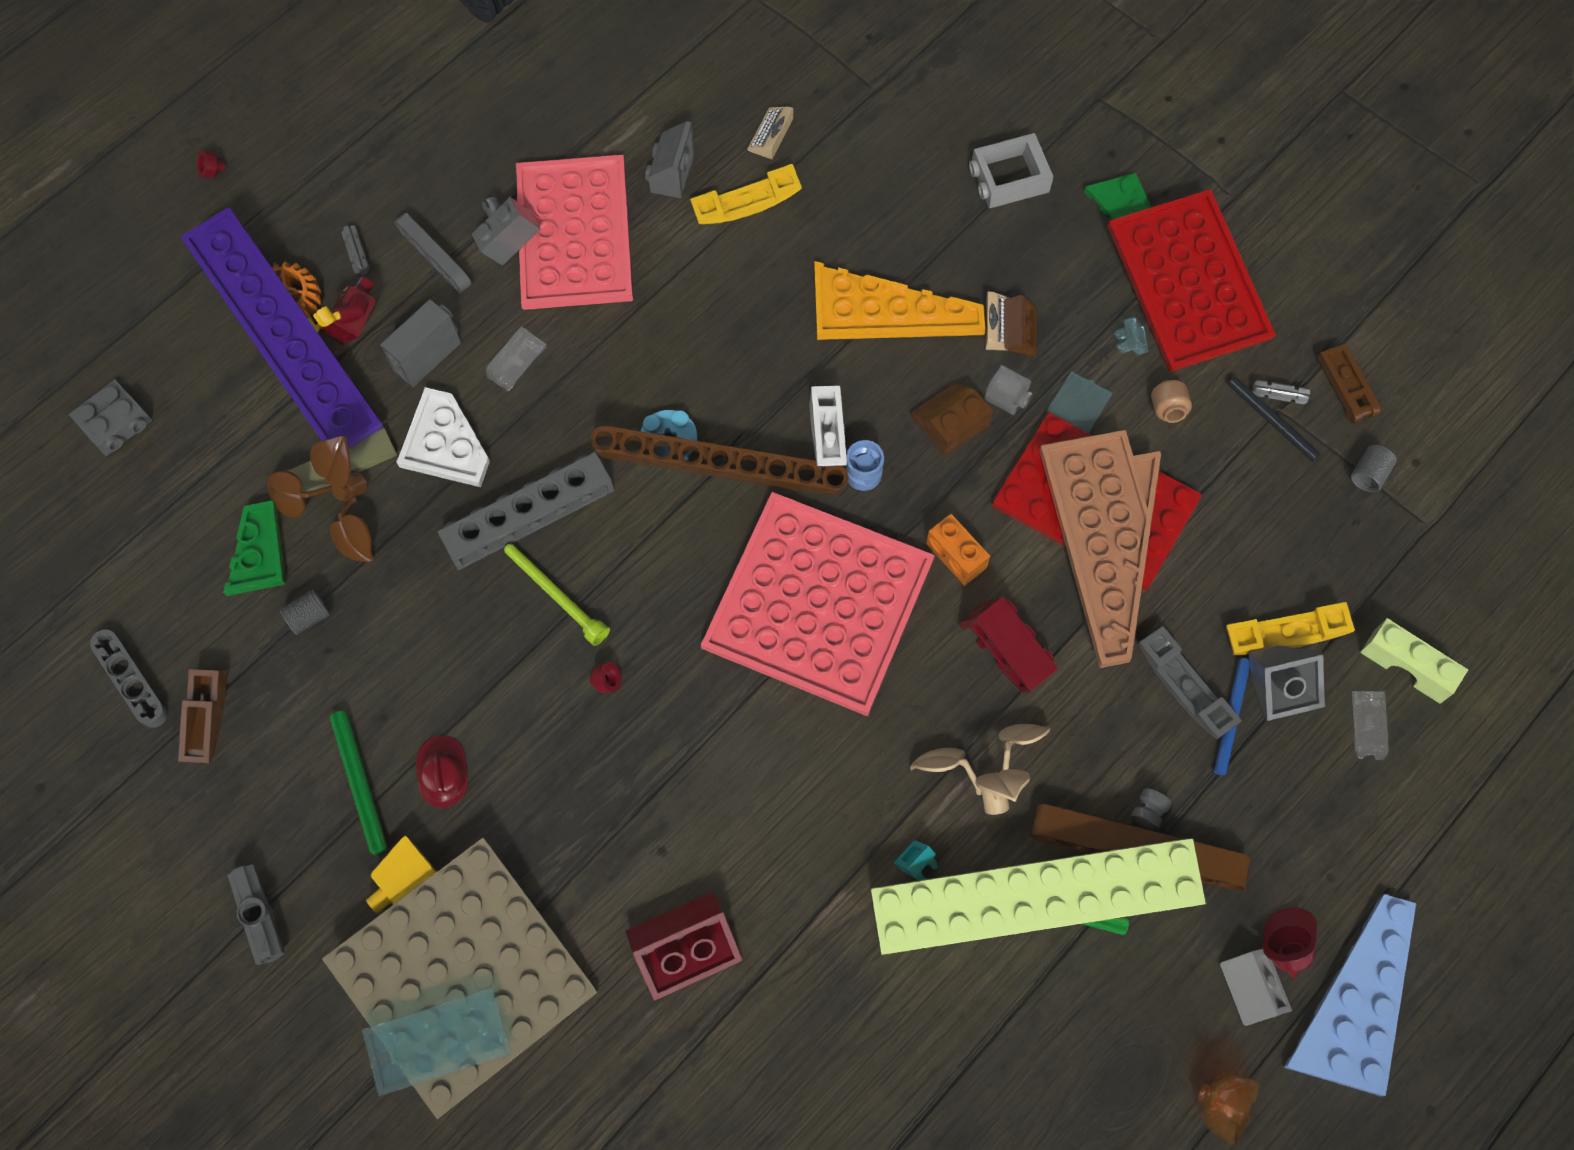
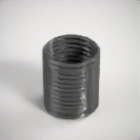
[1351,445,1397,492]
[279,589,330,635]

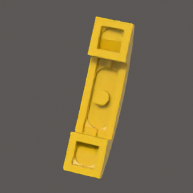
[690,164,802,224]
[1226,602,1355,655]

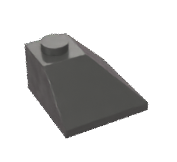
[1249,645,1325,721]

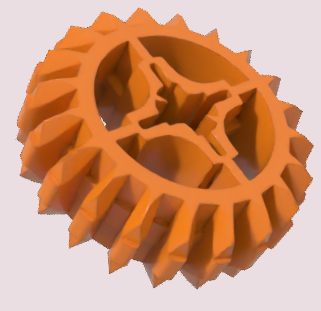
[272,261,322,318]

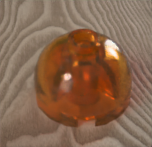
[1198,1073,1259,1145]

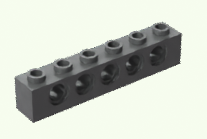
[437,452,614,571]

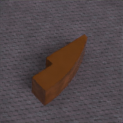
[178,668,228,763]

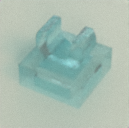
[1114,317,1149,355]

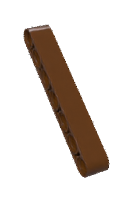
[1030,804,1251,890]

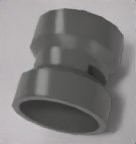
[1130,788,1172,831]

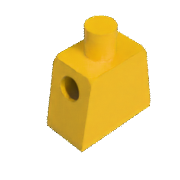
[366,835,437,914]

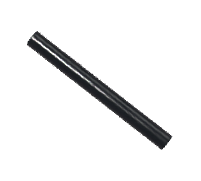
[1228,377,1321,462]

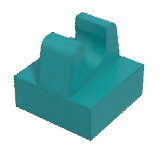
[894,840,938,881]

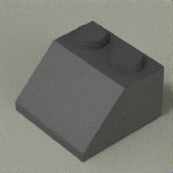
[645,121,695,199]

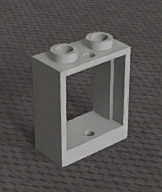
[969,133,1053,208]

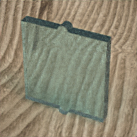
[1047,371,1112,433]

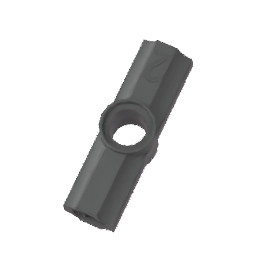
[227,864,285,965]

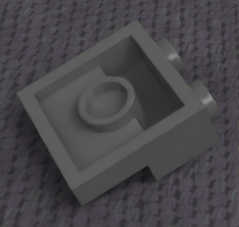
[68,379,152,456]

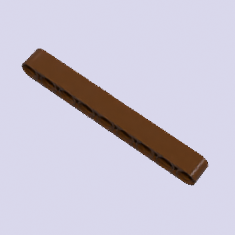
[591,426,849,496]

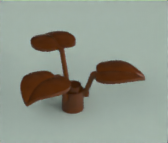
[266,435,374,562]

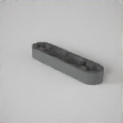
[394,213,472,293]
[90,629,168,728]

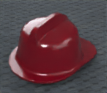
[416,736,468,808]
[1263,907,1317,978]

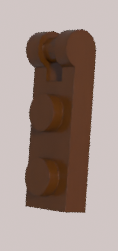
[1317,343,1381,424]

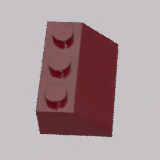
[625,891,743,1001]

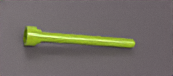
[504,544,610,646]

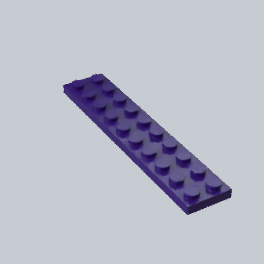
[180,207,383,449]

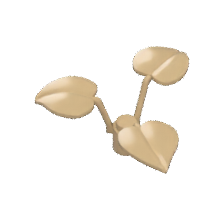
[910,724,1050,815]

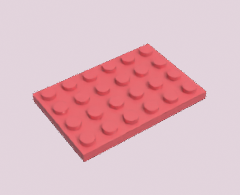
[516,155,633,310]

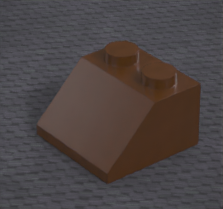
[910,382,993,456]

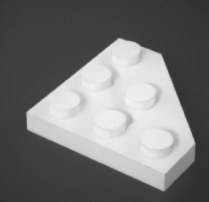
[397,387,490,487]

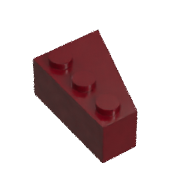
[958,596,1058,692]

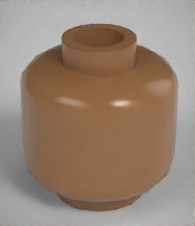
[1151,380,1192,423]

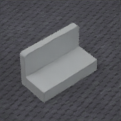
[1220,949,1292,1026]

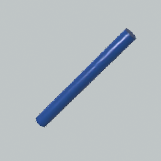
[1214,658,1250,776]

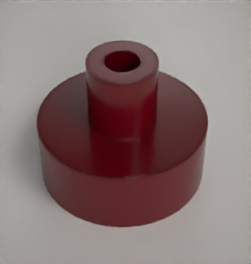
[197,150,225,179]
[589,662,621,694]

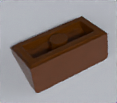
[1004,295,1037,356]

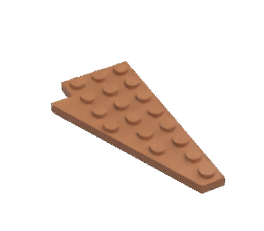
[1039,430,1161,668]

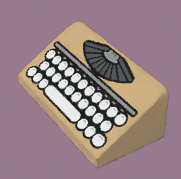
[748,107,793,159]
[985,292,1009,350]

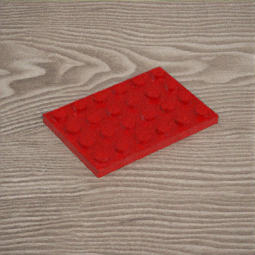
[1107,189,1276,372]
[992,412,1202,592]

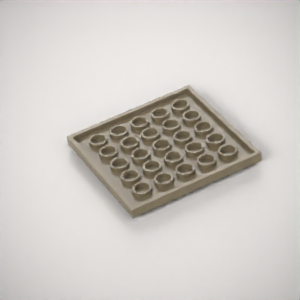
[322,838,598,1119]

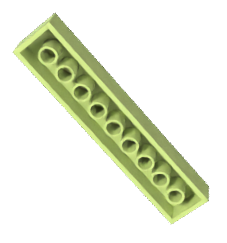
[871,838,1206,955]

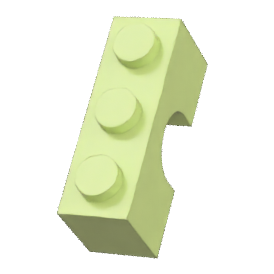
[1360,618,1468,704]

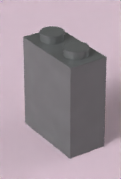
[380,299,461,388]

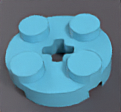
[641,410,698,460]

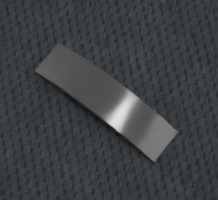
[1139,626,1242,739]

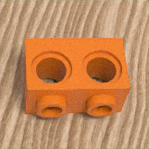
[926,514,991,586]

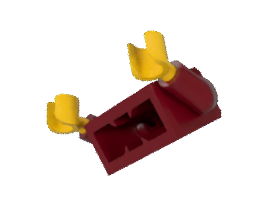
[307,276,376,345]

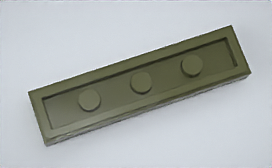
[288,428,397,492]

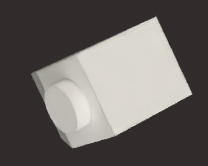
[809,386,847,466]

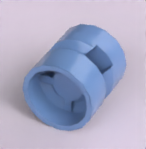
[845,440,884,491]

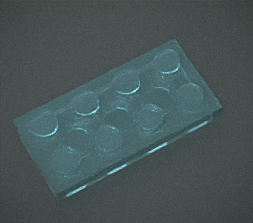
[362,988,511,1096]

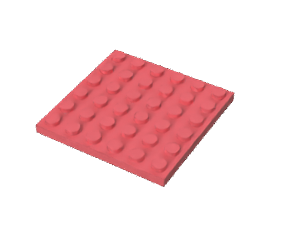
[701,492,935,716]

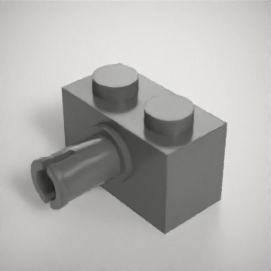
[472,197,541,266]

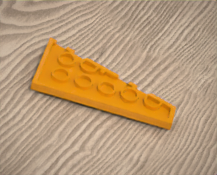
[814,261,985,340]

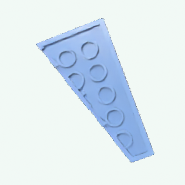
[1284,894,1416,1096]

